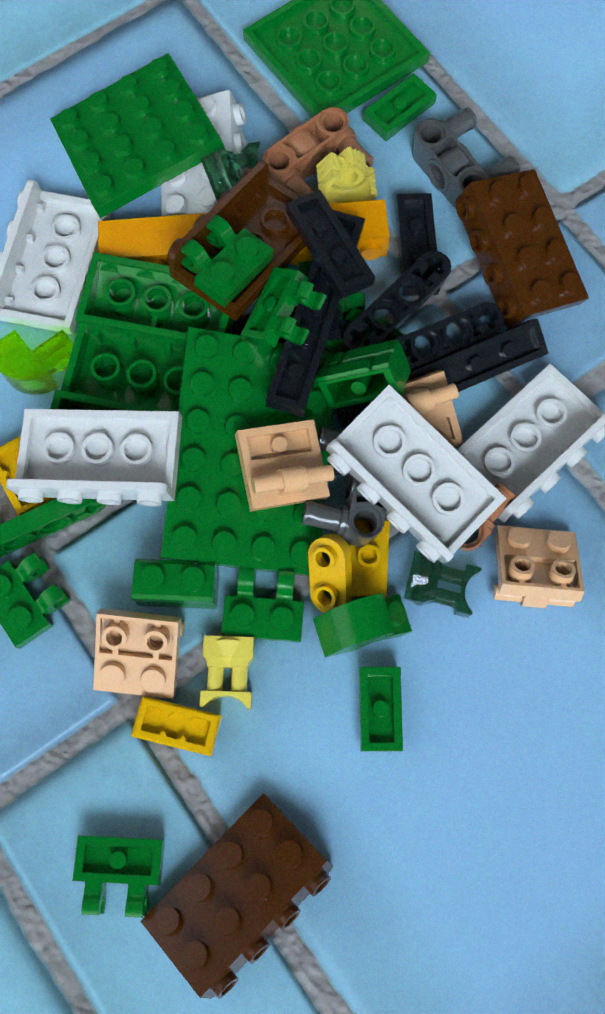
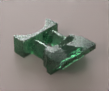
[200,142,260,201]
[403,551,482,618]

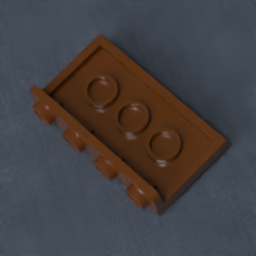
[168,160,306,321]
[456,169,589,328]
[140,793,333,999]

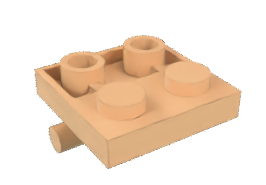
[371,370,464,446]
[235,419,334,512]
[493,525,585,609]
[93,608,185,699]

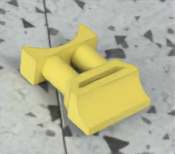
[200,635,254,710]

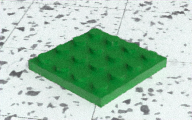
[243,0,430,118]
[50,53,225,218]

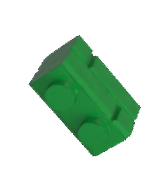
[317,339,411,409]
[131,559,219,609]

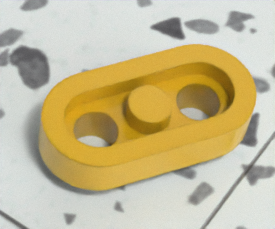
[308,534,353,613]

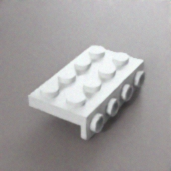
[161,90,248,216]
[0,179,111,335]
[457,364,605,523]
[326,385,507,563]
[6,409,182,506]

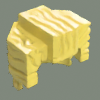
[316,147,378,203]

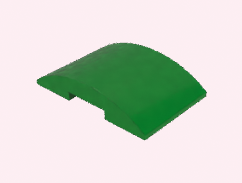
[50,252,233,411]

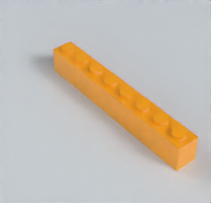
[98,199,390,266]

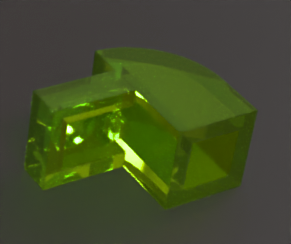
[0,329,73,395]

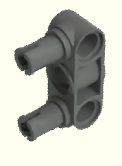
[412,107,520,209]
[301,426,387,547]

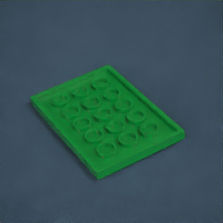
[159,327,335,577]

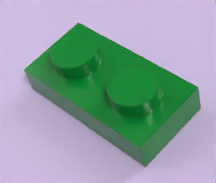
[363,73,437,141]
[359,667,403,752]

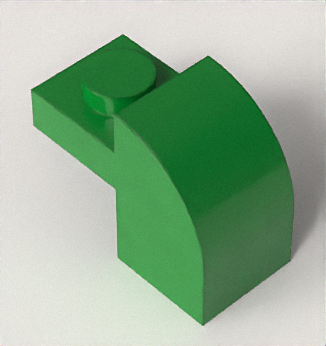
[313,593,412,657]

